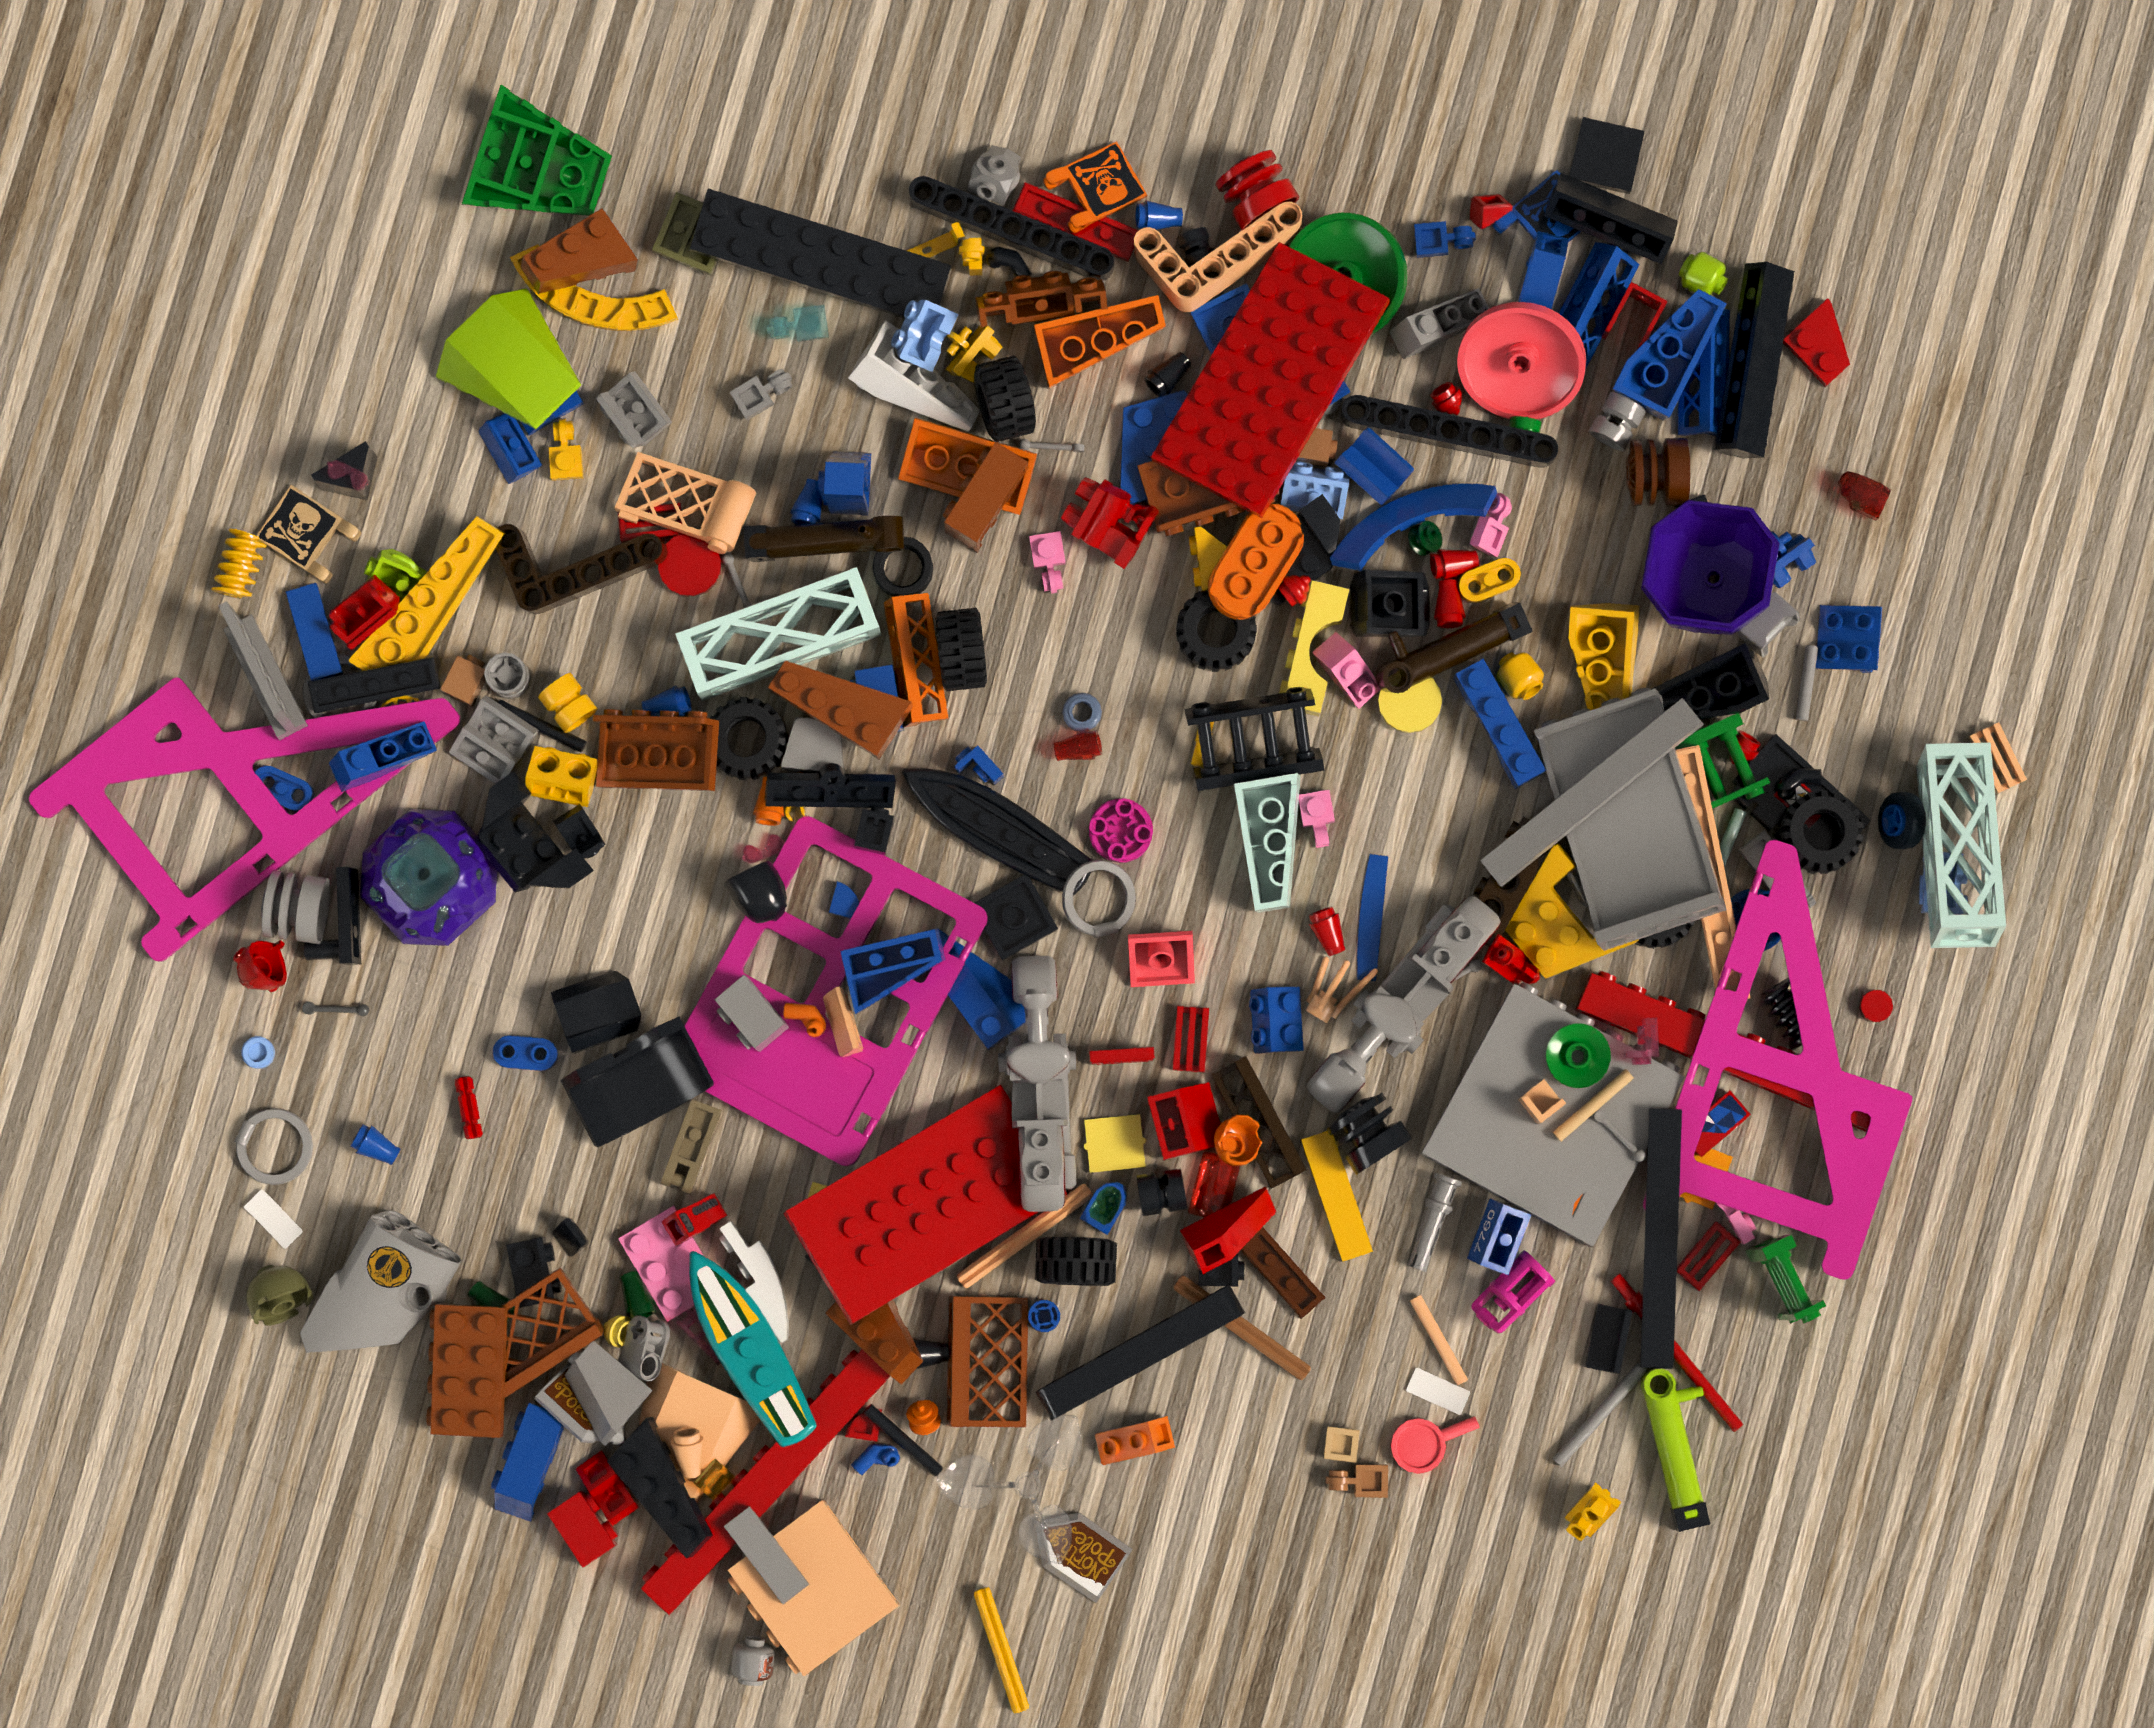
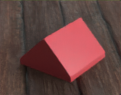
[1128,931,1195,987]

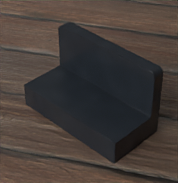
[1584,1304,1632,1374]

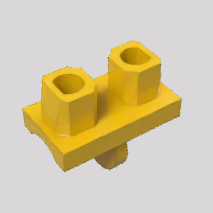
[945,325,1002,383]
[1564,1482,1621,1541]

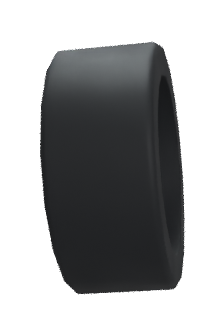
[872,536,934,597]

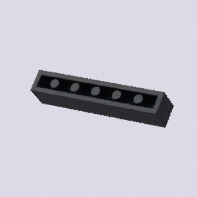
[1715,262,1795,459]

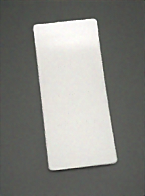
[244,1190,303,1249]
[1406,1368,1470,1415]

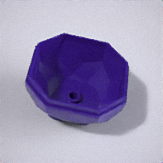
[1641,500,1780,635]

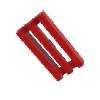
[617,503,683,543]
[1173,1006,1209,1073]
[1090,1047,1155,1065]
[1677,1221,1741,1291]

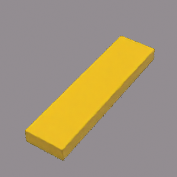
[1301,1131,1373,1262]

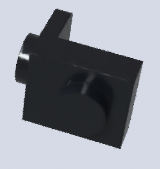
[553,804,605,859]

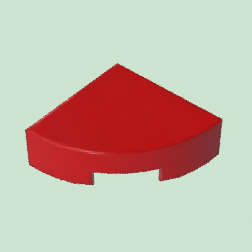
[845,1409,883,1442]

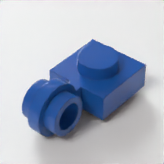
[1414,221,1476,258]

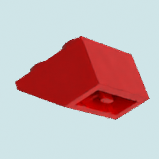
[1147,1082,1220,1161]

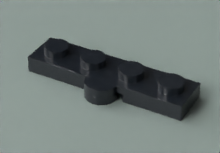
[764,763,896,808]

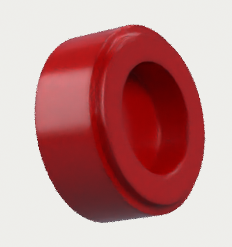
[1859,990,1893,1022]

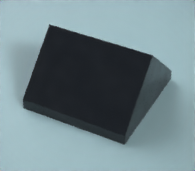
[311,441,378,500]

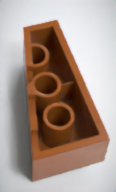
[768,660,913,760]

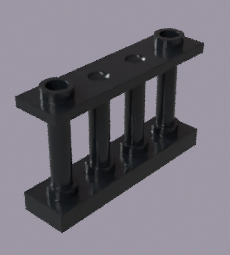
[1184,687,1324,791]

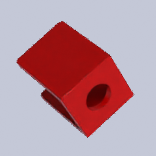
[1602,282,1668,350]

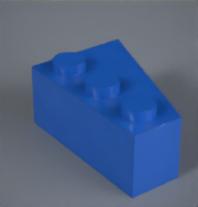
[840,928,946,1014]
[491,1403,564,1522]

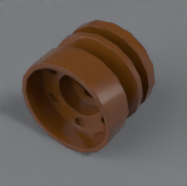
[1626,438,1690,506]

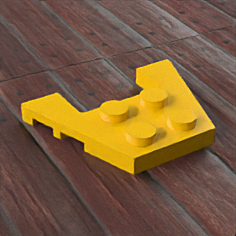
[1505,844,1639,979]

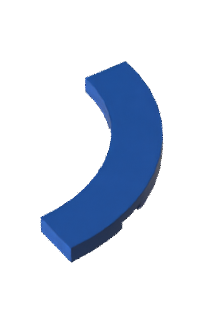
[1330,484,1497,571]

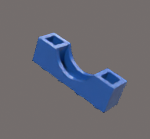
[1453,658,1546,789]

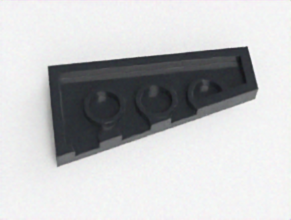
[607,1417,713,1558]

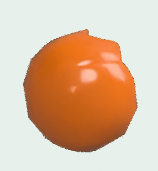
[1214,1114,1262,1166]

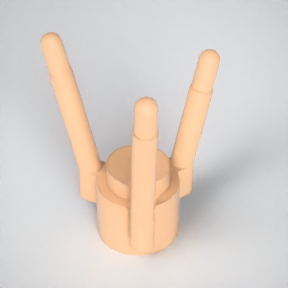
[1306,957,1378,1023]

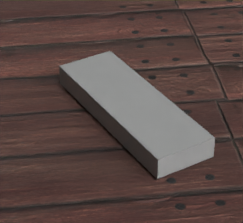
[724,1506,809,1604]

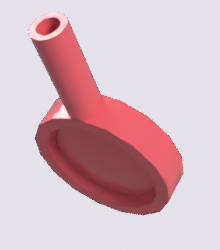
[1390,1416,1480,1474]

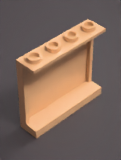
[728,1500,901,1676]

